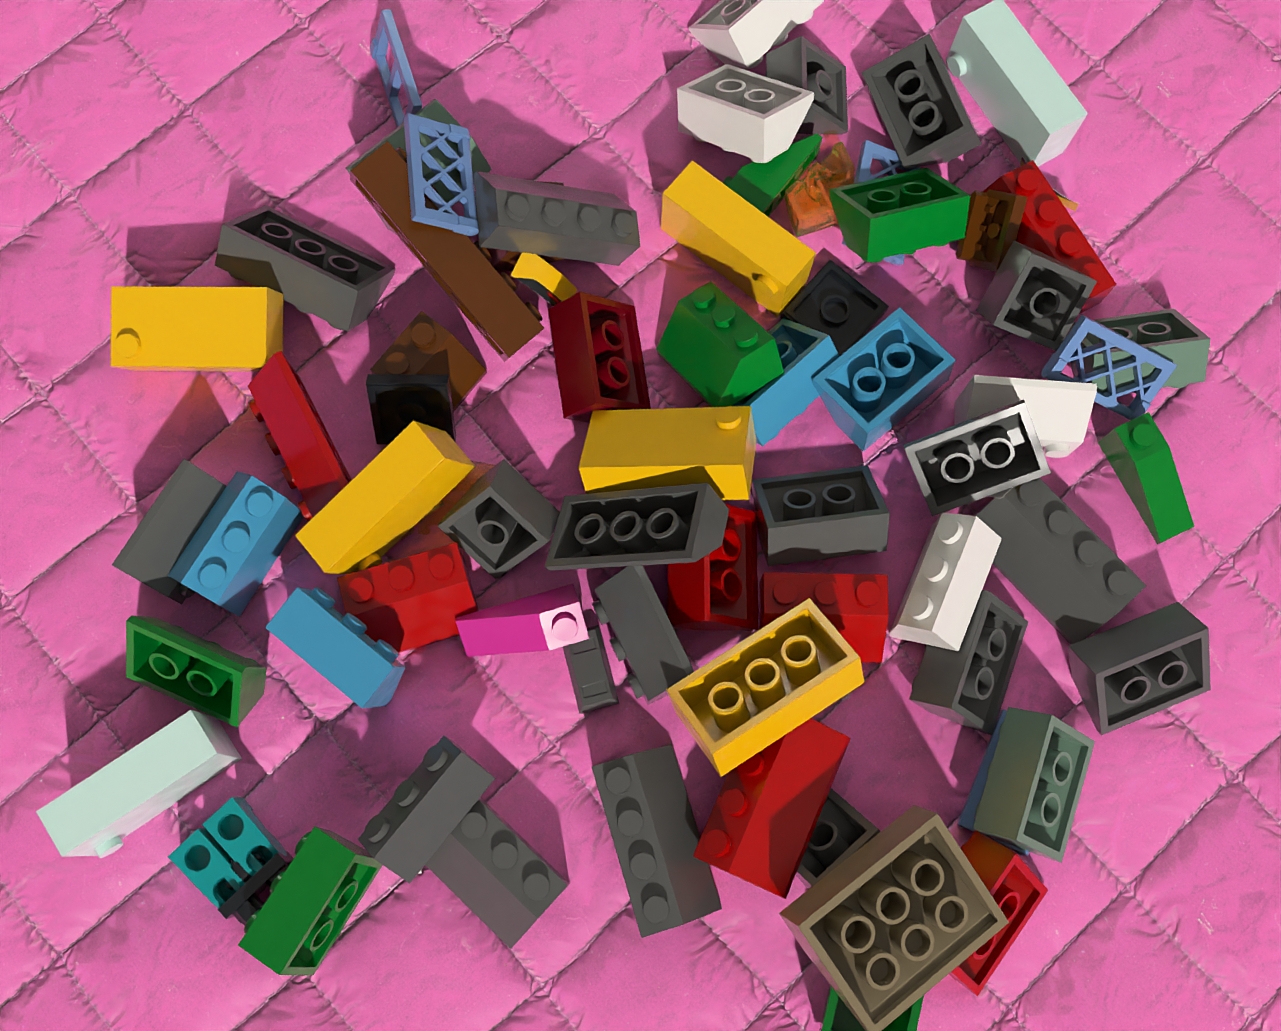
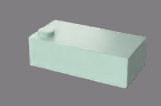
[946,0,1088,167]
[36,710,242,858]

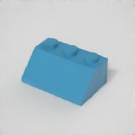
[812,307,956,452]
[732,318,840,446]
[168,471,304,617]
[265,587,406,708]

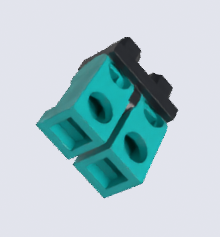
[168,797,294,926]

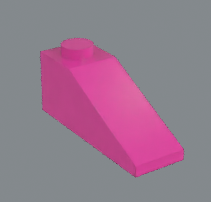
[455,584,589,657]

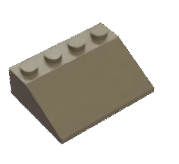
[779,805,1009,1031]

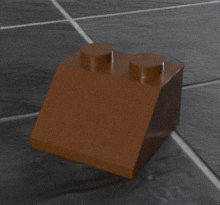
[370,311,487,412]

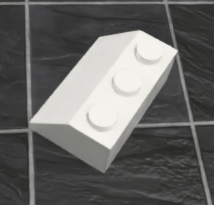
[688,0,824,69]
[677,64,814,163]
[954,375,1097,458]
[889,512,1002,651]

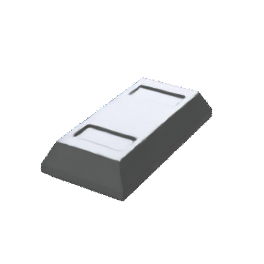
[563,625,619,714]

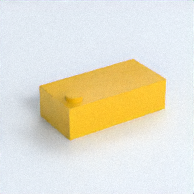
[661,160,816,317]
[111,286,283,372]
[578,406,757,500]
[295,421,476,574]
[666,598,864,777]

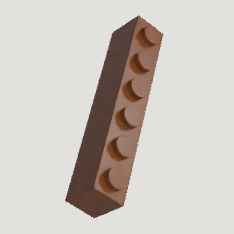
[350,141,544,362]

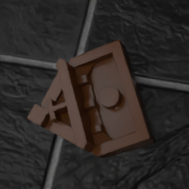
[955,189,1028,272]

